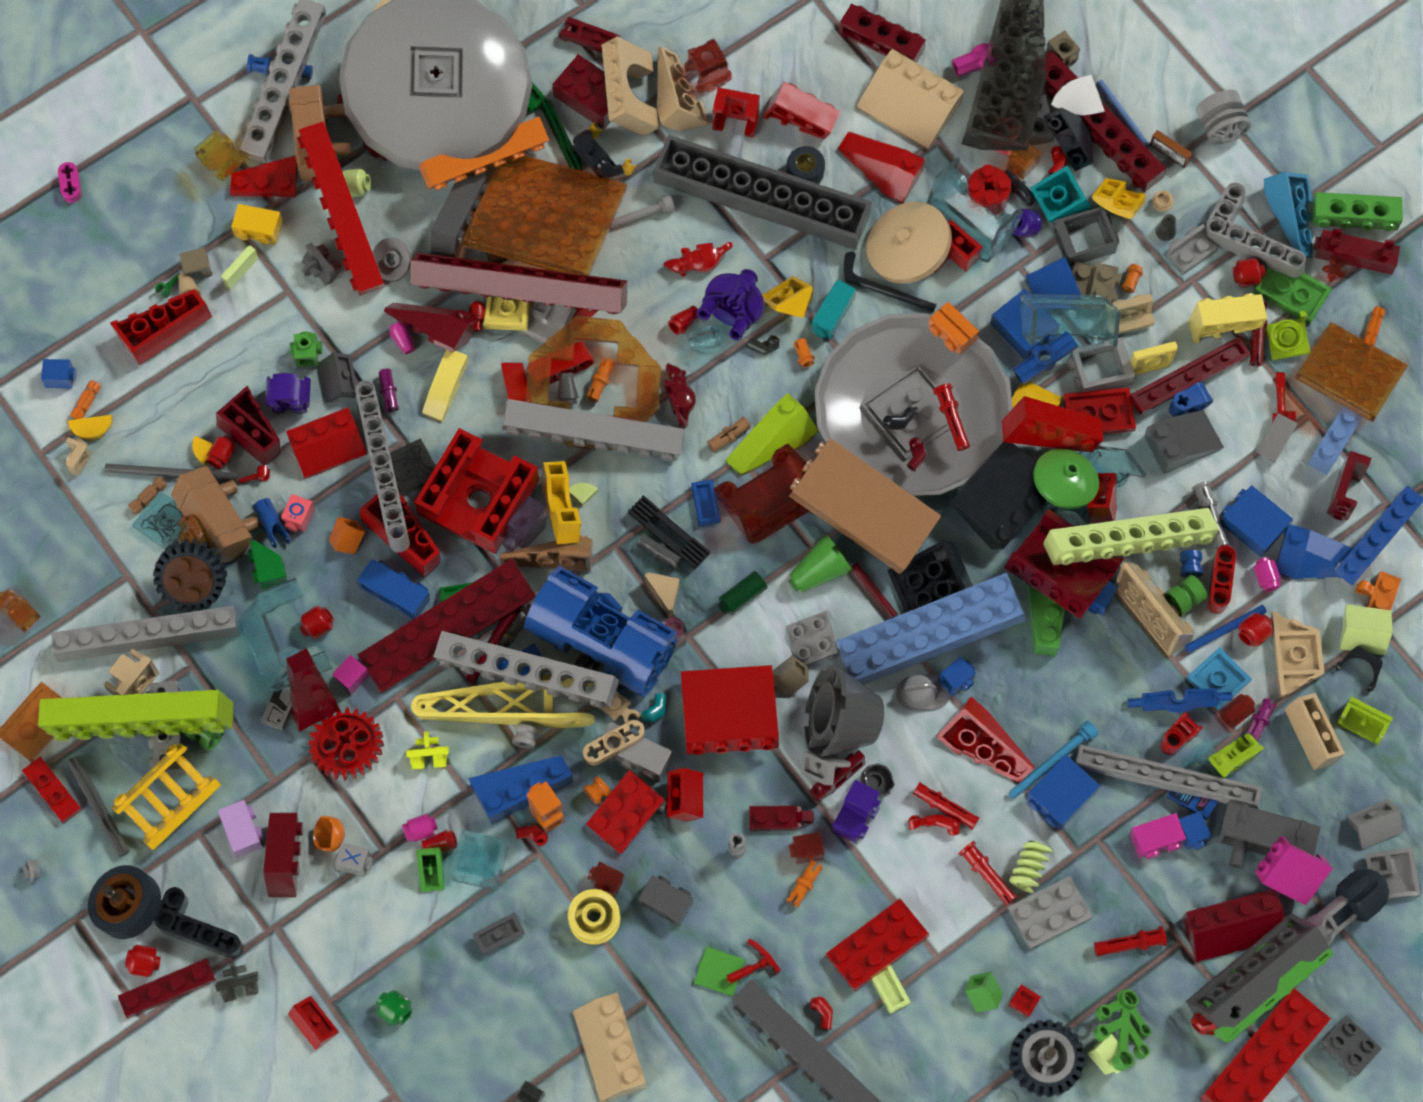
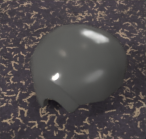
[860,763,895,798]

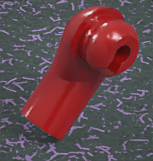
[1048,146,1067,175]

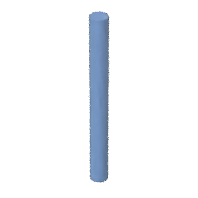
[1096,80,1150,149]

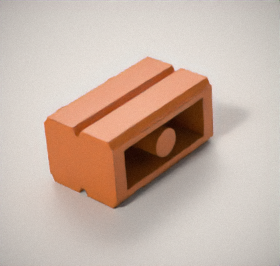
[928,302,980,355]

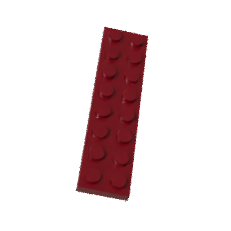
[357,558,536,694]

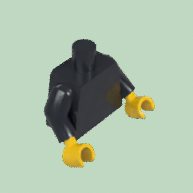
[572,122,637,182]

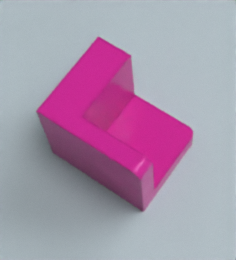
[333,655,370,695]

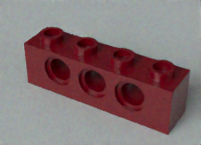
[839,3,926,63]

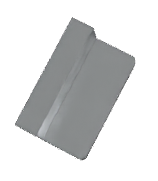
[801,752,851,785]
[1347,799,1404,849]

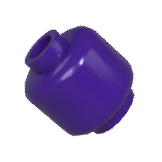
[1009,208,1042,238]

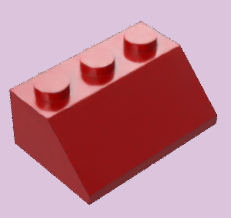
[286,407,367,479]

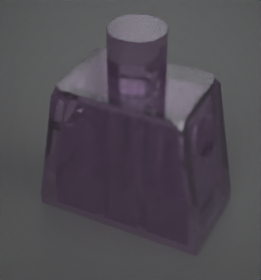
[502,496,547,552]

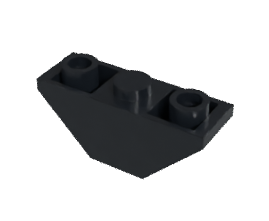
[1043,107,1094,171]

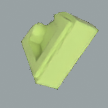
[569,483,598,506]

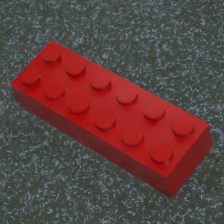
[1200,988,1331,1102]

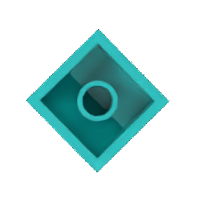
[1030,166,1092,223]

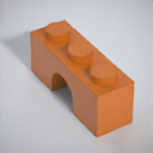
[527,781,565,834]

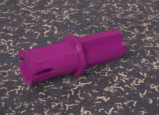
[378,368,399,413]
[1246,698,1277,741]

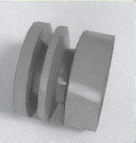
[1196,90,1252,145]

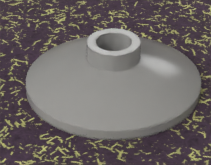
[373,237,411,281]

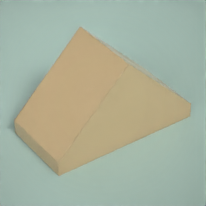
[644,572,680,618]

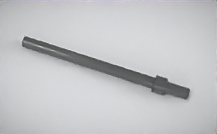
[105,463,239,483]

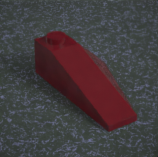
[384,303,477,353]

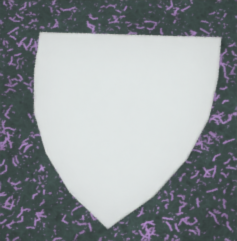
[1051,75,1104,115]

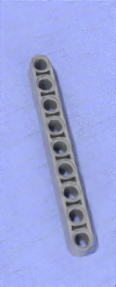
[355,381,410,552]

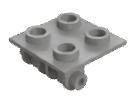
[786,610,839,665]

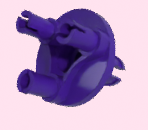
[697,269,764,341]

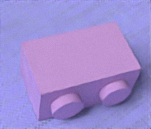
[218,800,264,858]

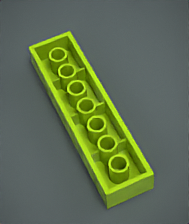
[38,690,234,741]

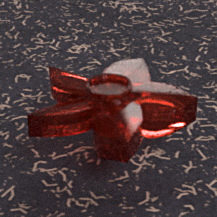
[1322,256,1347,282]

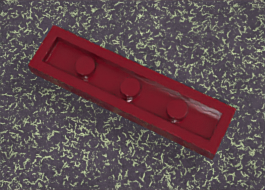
[118,958,216,1019]

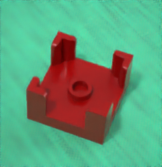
[712,87,760,138]

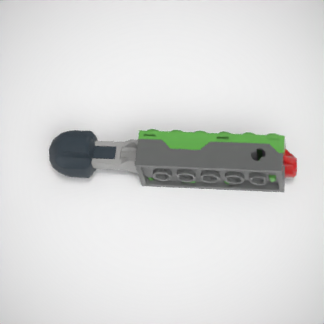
[1186,869,1389,1044]

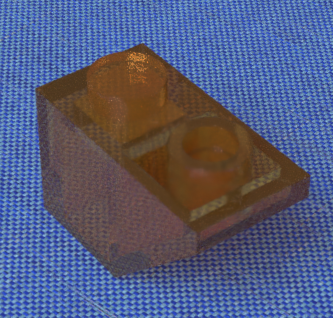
[0,588,41,633]

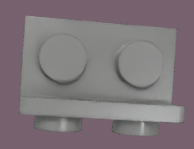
[1167,224,1218,275]

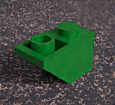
[248,540,288,590]

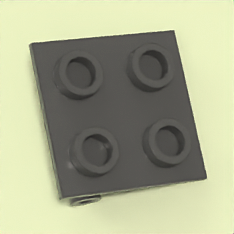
[1319,1015,1382,1077]

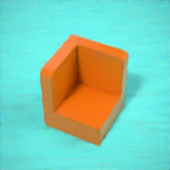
[329,517,365,554]

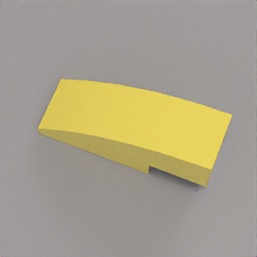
[422,350,469,422]

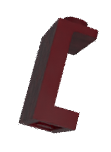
[1326,451,1372,521]

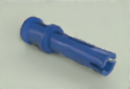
[247,54,313,79]

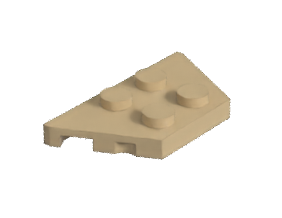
[1271,611,1324,698]

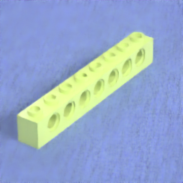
[1043,508,1219,565]

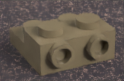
[1068,262,1122,313]

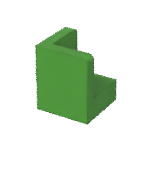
[965,972,1003,1012]

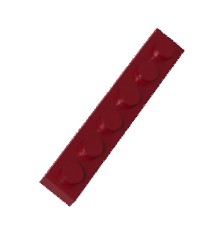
[1129,337,1251,415]

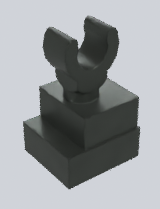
[516,1080,546,1102]

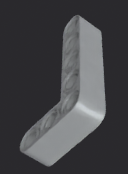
[1205,182,1306,278]

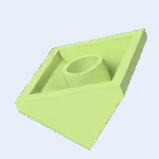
[1339,604,1393,656]

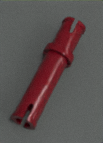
[1249,301,1268,367]

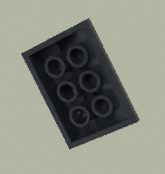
[948,442,1047,549]
[887,539,973,613]

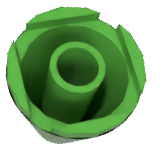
[788,534,852,593]

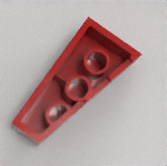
[110,289,212,365]
[1001,396,1103,453]
[360,493,440,578]

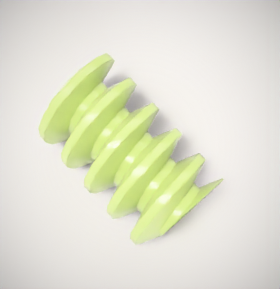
[1009,840,1053,893]

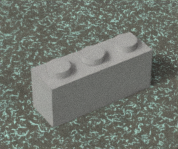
[598,722,672,781]

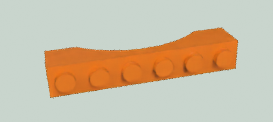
[418,117,549,191]

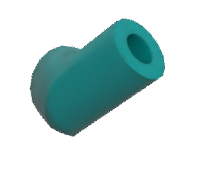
[641,693,666,723]

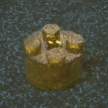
[194,130,245,181]

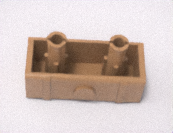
[289,85,352,182]
[171,466,260,563]

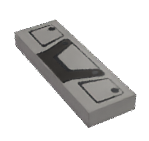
[261,663,292,731]

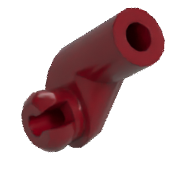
[907,437,927,472]

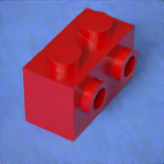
[667,768,703,822]

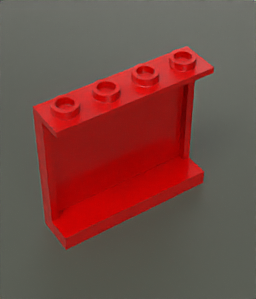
[681,665,779,755]

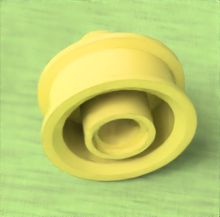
[568,889,620,945]

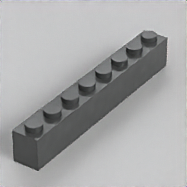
[732,979,881,1102]

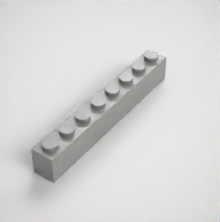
[502,399,684,461]
[51,606,240,662]

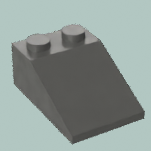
[1144,410,1224,474]

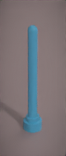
[1009,720,1099,799]

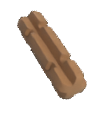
[128,477,167,514]

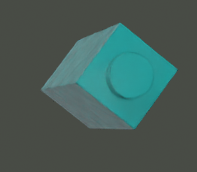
[811,280,856,340]

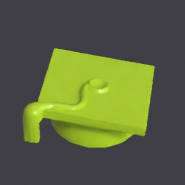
[1266,311,1311,361]

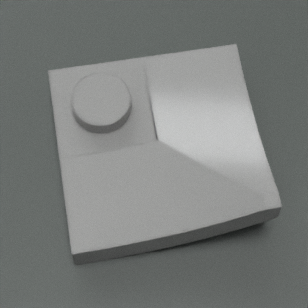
[517,302,576,351]
[1365,847,1421,899]

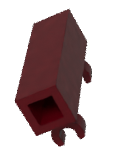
[1313,228,1400,275]

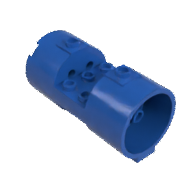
[524,565,678,697]

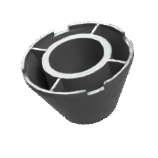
[804,665,884,758]

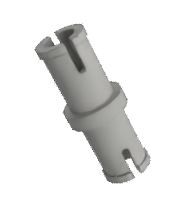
[728,833,746,859]

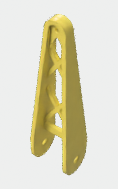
[411,674,595,728]

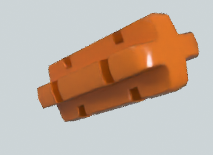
[1362,306,1385,348]
[70,380,101,419]

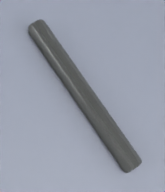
[67,756,130,857]

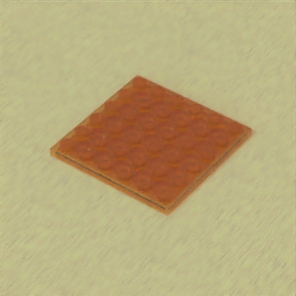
[462,156,627,276]

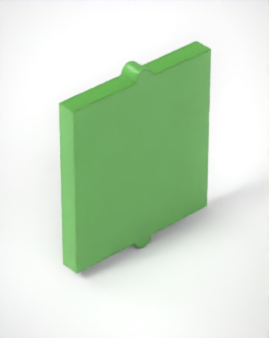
[694,947,746,997]

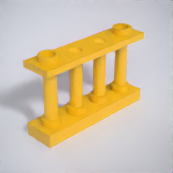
[111,743,221,850]

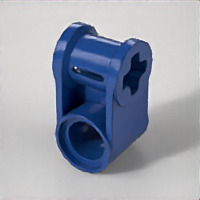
[1169,382,1214,417]

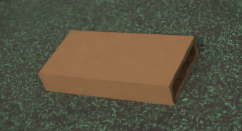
[789,438,941,574]

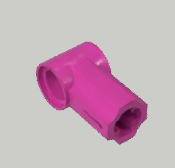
[951,43,997,78]

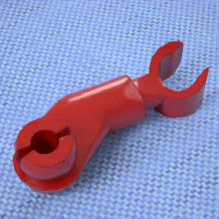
[908,814,960,836]

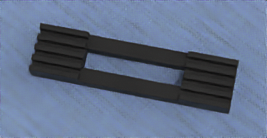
[628,495,710,570]

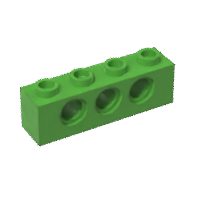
[1311,192,1403,231]

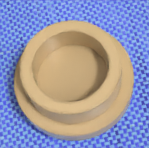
[1152,190,1174,212]

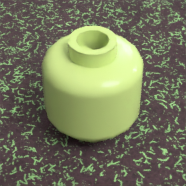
[343,169,371,197]

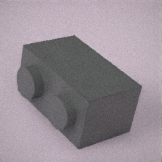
[638,875,693,927]

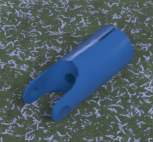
[252,498,290,548]

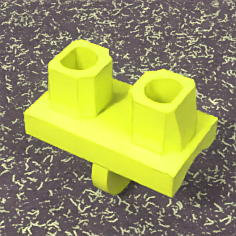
[406,731,450,769]

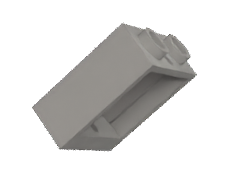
[1067,337,1135,392]

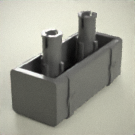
[1216,801,1321,869]

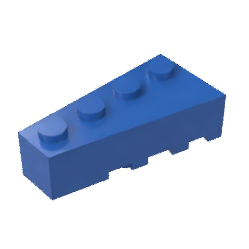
[468,755,573,825]

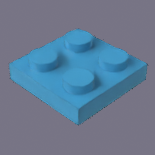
[1186,647,1252,711]

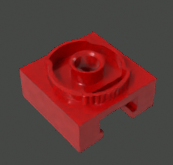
[414,428,540,554]

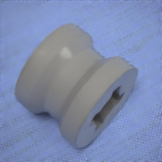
[512,724,538,749]

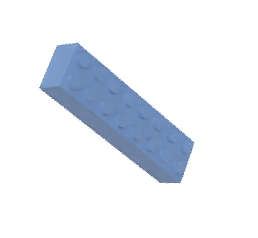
[836,573,1026,685]

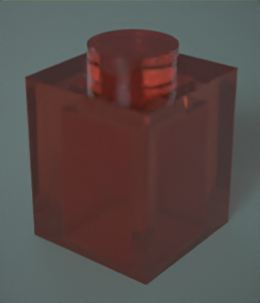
[789,832,825,864]

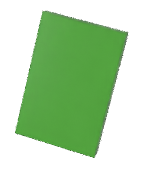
[1253,268,1332,325]

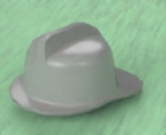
[896,674,951,710]

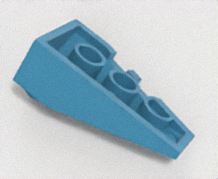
[1263,172,1312,258]

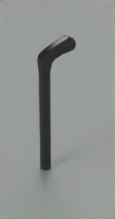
[843,252,937,312]

